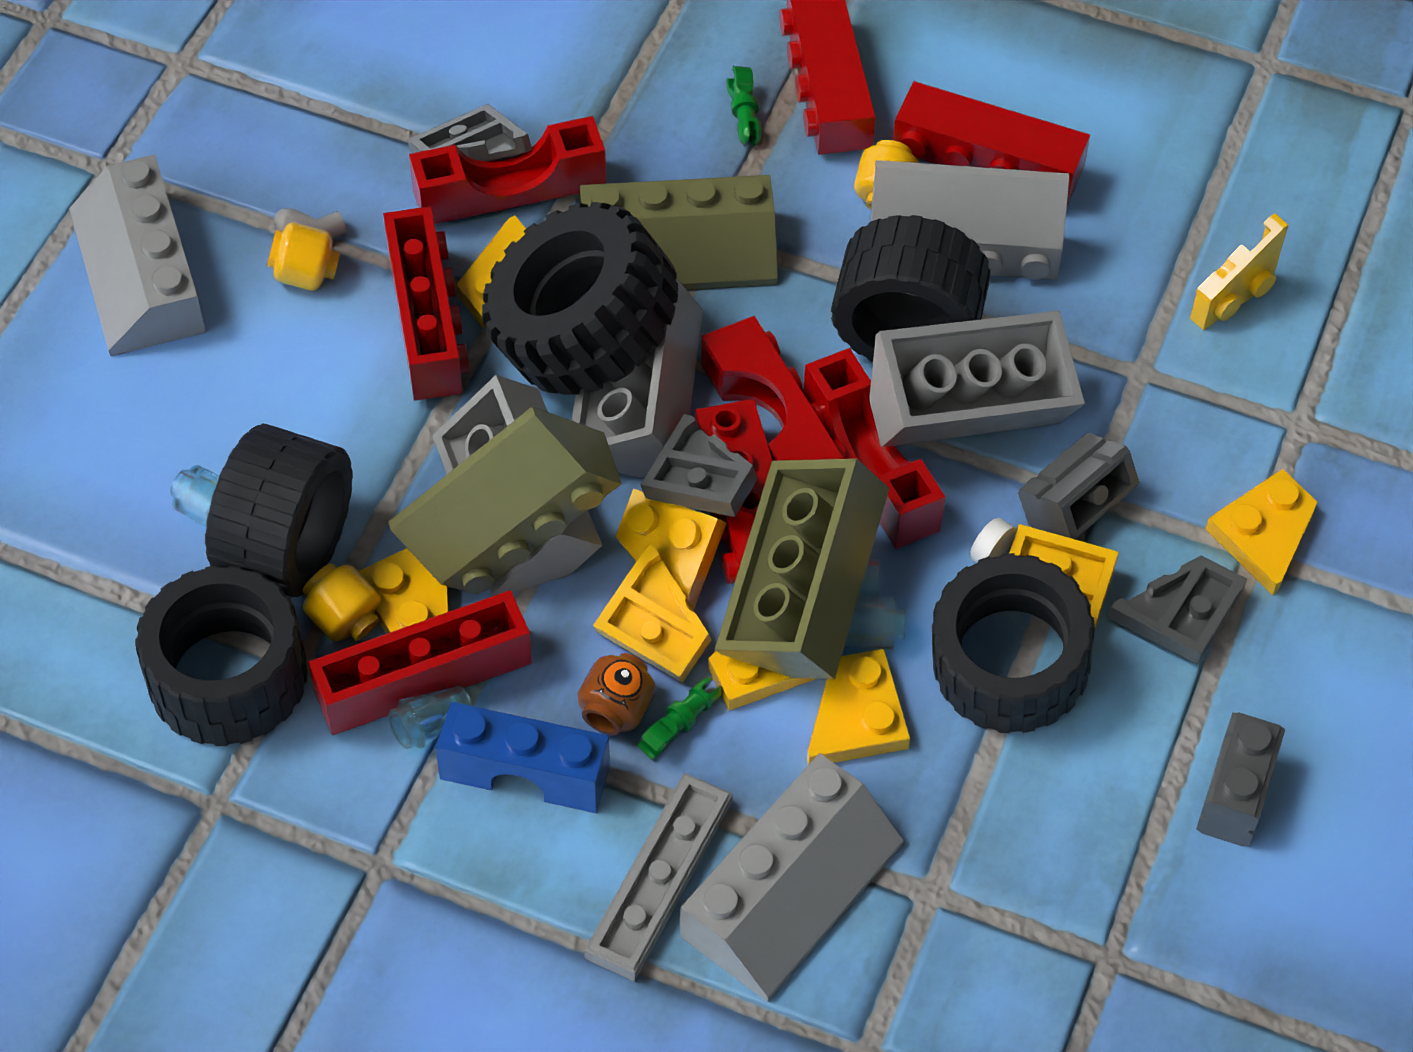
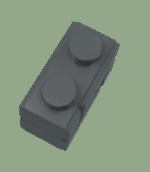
[1018,433,1140,539]
[1196,712,1285,847]

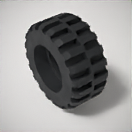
[482,202,678,395]

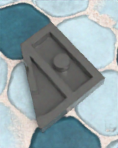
[407,104,532,161]
[640,414,757,517]
[1108,555,1247,664]

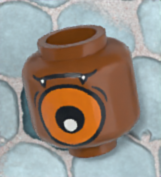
[577,653,656,735]

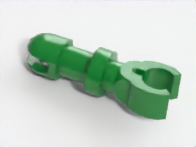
[726,65,762,146]
[637,677,722,760]

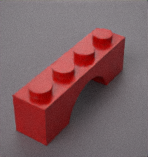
[409,116,606,224]
[701,315,848,461]
[803,348,946,549]

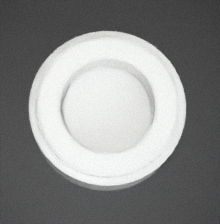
[970,518,1016,563]

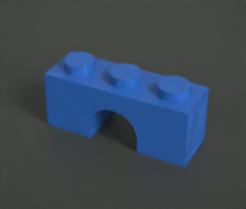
[436,702,610,813]

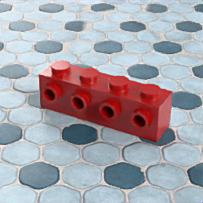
[779,0,876,155]
[893,81,1091,205]
[383,206,470,401]
[695,399,773,584]
[308,590,532,736]

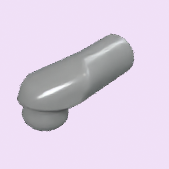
[274,208,347,239]

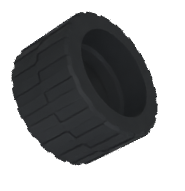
[831,215,991,362]
[205,423,353,597]
[932,553,1095,734]
[135,565,308,746]

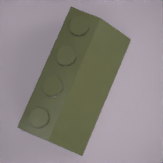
[580,175,778,290]
[388,406,622,595]
[715,459,889,679]

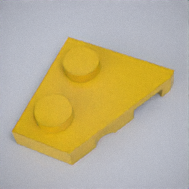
[615,488,727,611]
[359,548,448,634]
[807,649,910,765]

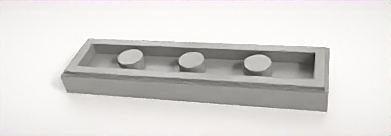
[584,773,733,982]

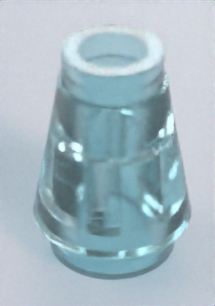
[389,685,472,749]

